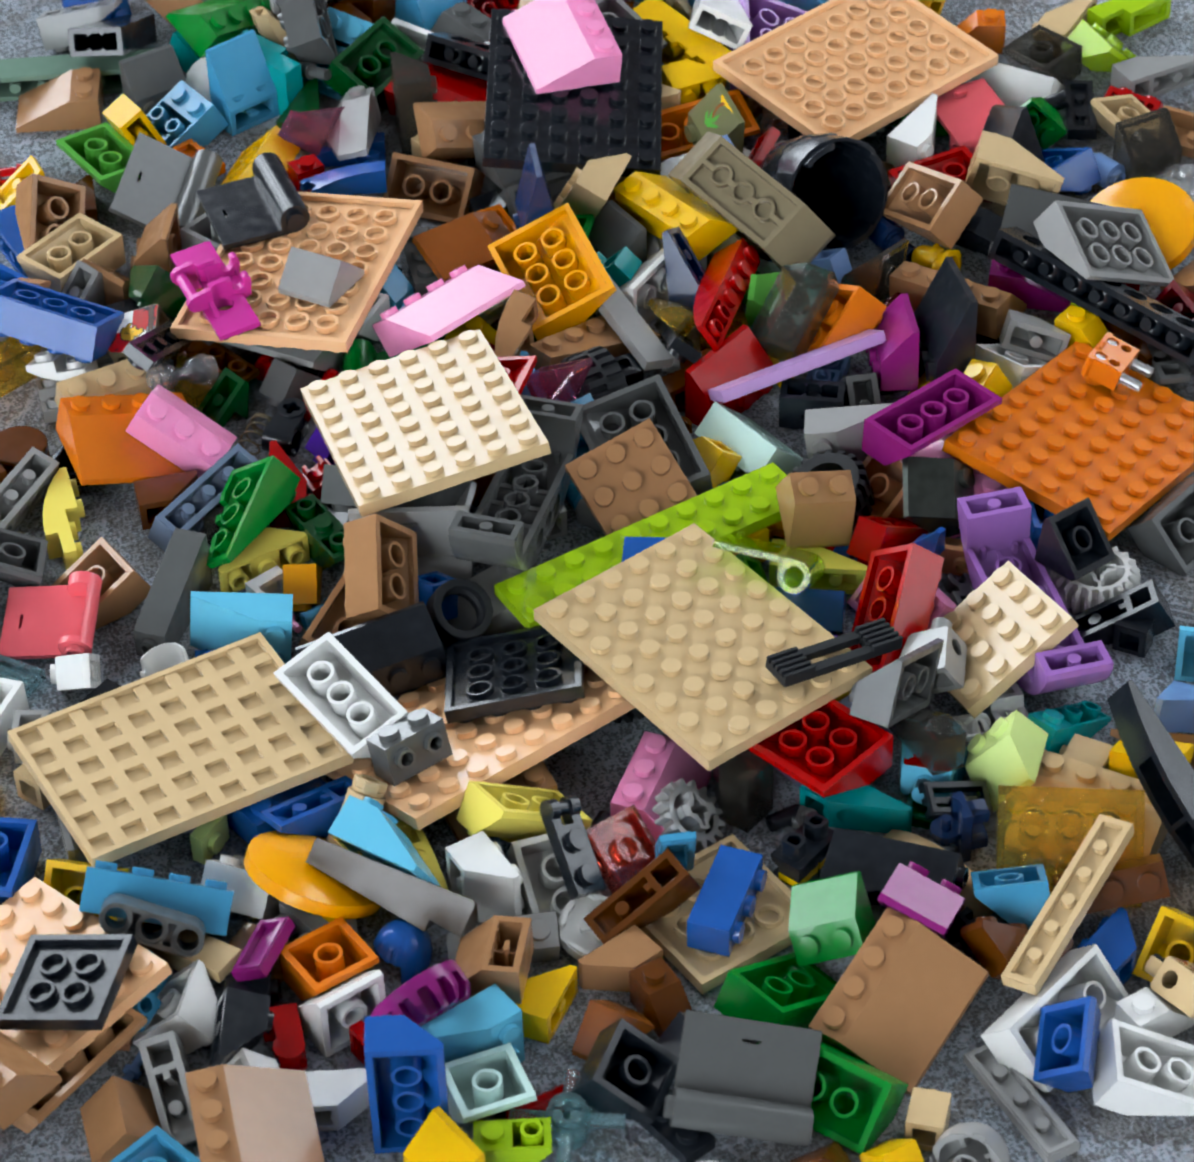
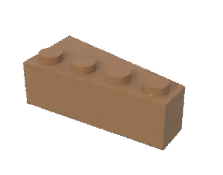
[528,315,661,390]

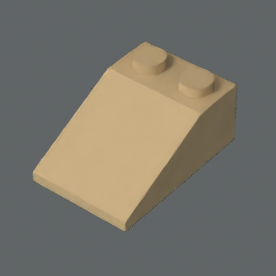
[965,130,1064,206]

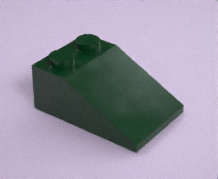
[323,16,424,105]

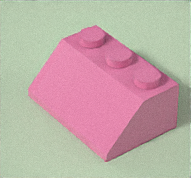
[125,384,238,478]
[610,731,712,843]

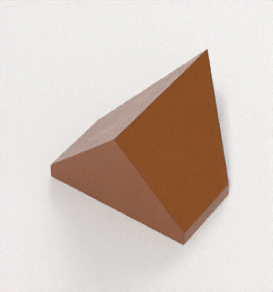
[572,1000,656,1060]

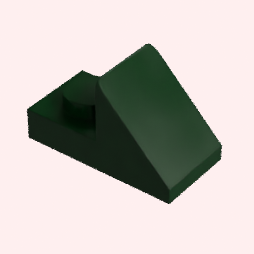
[197,367,249,428]

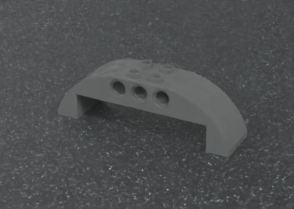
[448,395,584,571]

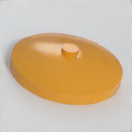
[1090,177,1194,270]
[244,831,381,919]

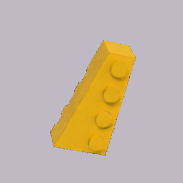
[633,0,731,82]

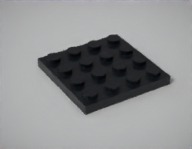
[444,625,585,724]

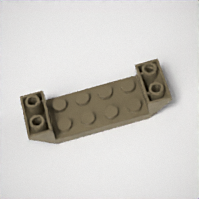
[668,131,835,280]

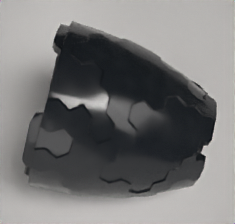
[759,133,888,251]

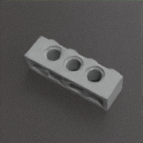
[0,446,60,531]

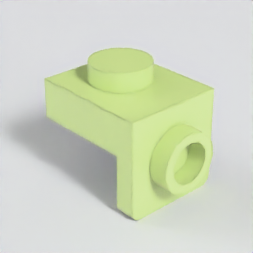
[190,815,230,865]

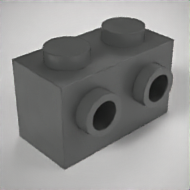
[366,708,452,786]

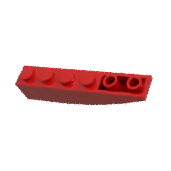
[693,238,761,352]

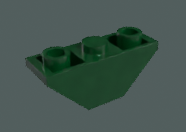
[285,493,344,570]

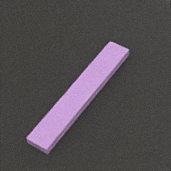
[708,329,887,403]

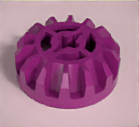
[370,960,471,1026]

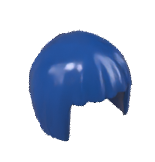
[373,918,433,984]

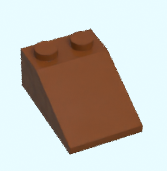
[411,211,510,282]

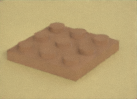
[565,418,697,536]

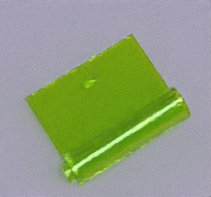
[713,531,826,594]

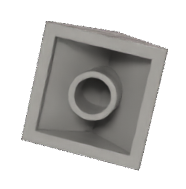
[278,246,365,308]

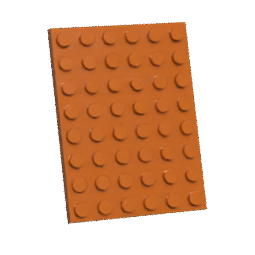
[942,341,1194,541]

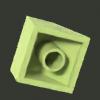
[965,710,1048,812]

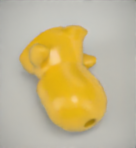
[911,243,962,270]

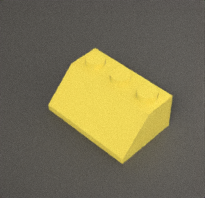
[456,780,593,842]

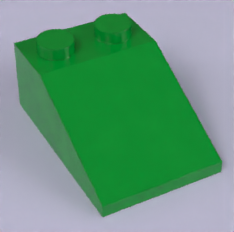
[714,952,837,1044]

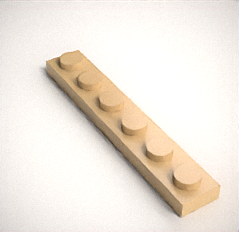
[1001,814,1135,996]

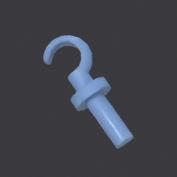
[120,1051,143,1082]

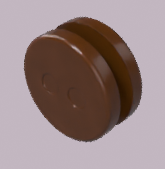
[0,426,50,476]

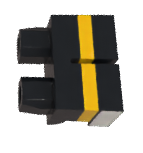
[771,811,834,890]

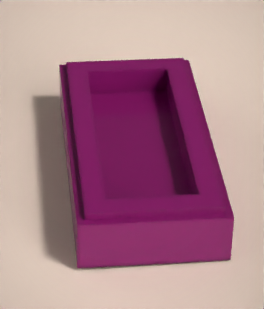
[231,917,295,982]

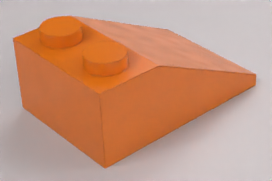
[784,283,887,361]

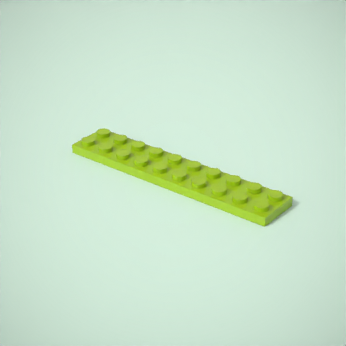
[494,462,787,629]

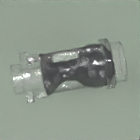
[146,353,218,391]

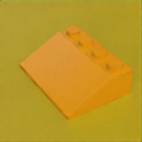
[487,202,616,341]

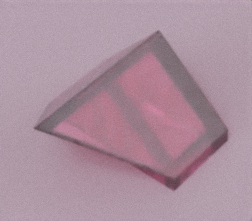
[278,106,345,156]
[526,357,593,402]

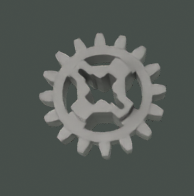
[652,778,726,854]

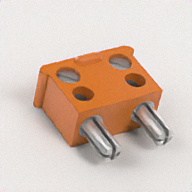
[1081,332,1154,392]

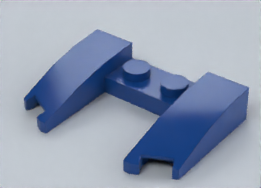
[300,132,387,195]

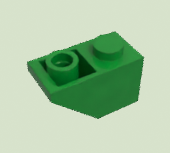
[1020,97,1067,149]

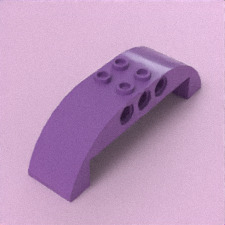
[957,486,1114,696]

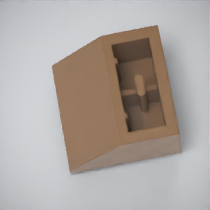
[455,915,534,1004]

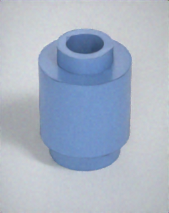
[1093,152,1126,189]

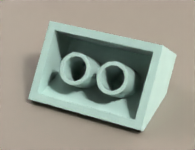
[695,401,804,475]

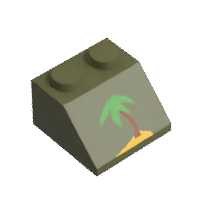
[684,83,745,153]

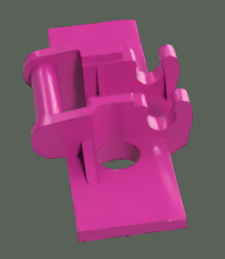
[170,241,261,341]

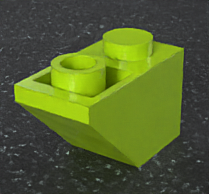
[473,1117,552,1162]

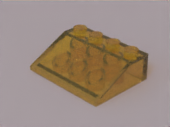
[995,785,1145,908]

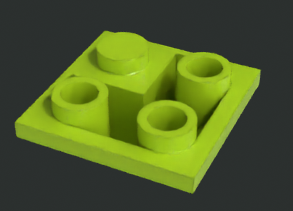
[1061,19,1137,72]

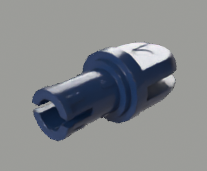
[869,215,915,262]

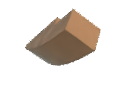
[495,289,539,357]

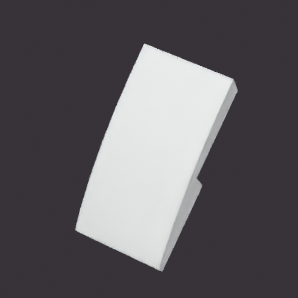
[25,350,98,381]

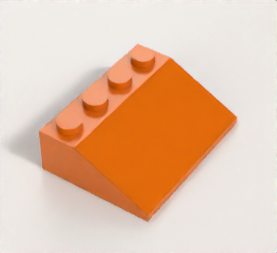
[55,391,187,486]

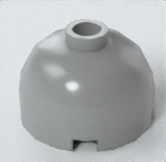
[929,1121,1011,1162]

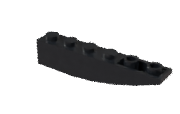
[1107,680,1194,869]

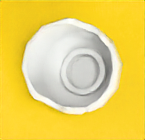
[139,642,189,678]

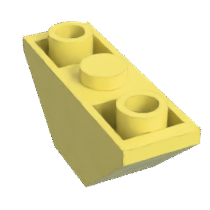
[218,527,310,592]

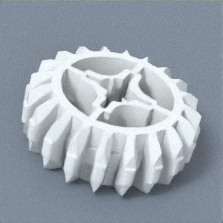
[1050,546,1141,614]

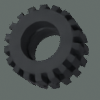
[558,346,628,402]
[792,449,875,531]

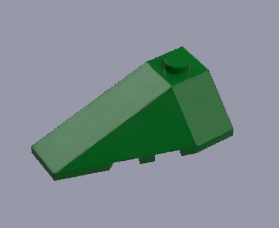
[206,455,301,569]

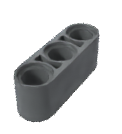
[99,893,206,957]

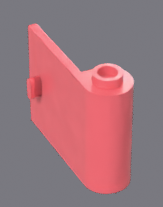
[937,78,1004,154]
[0,571,102,660]

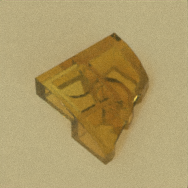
[647,298,696,336]

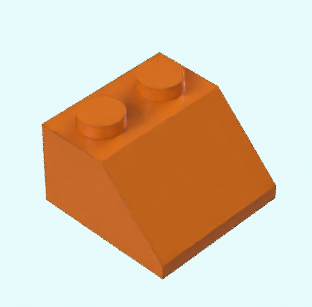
[279,917,380,1001]

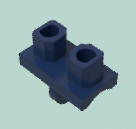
[930,791,990,862]

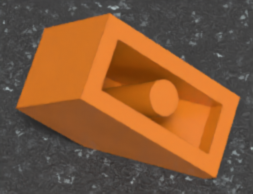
[956,9,1006,54]

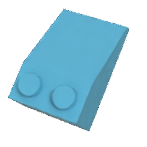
[190,591,293,664]
[327,795,441,887]
[420,984,525,1063]

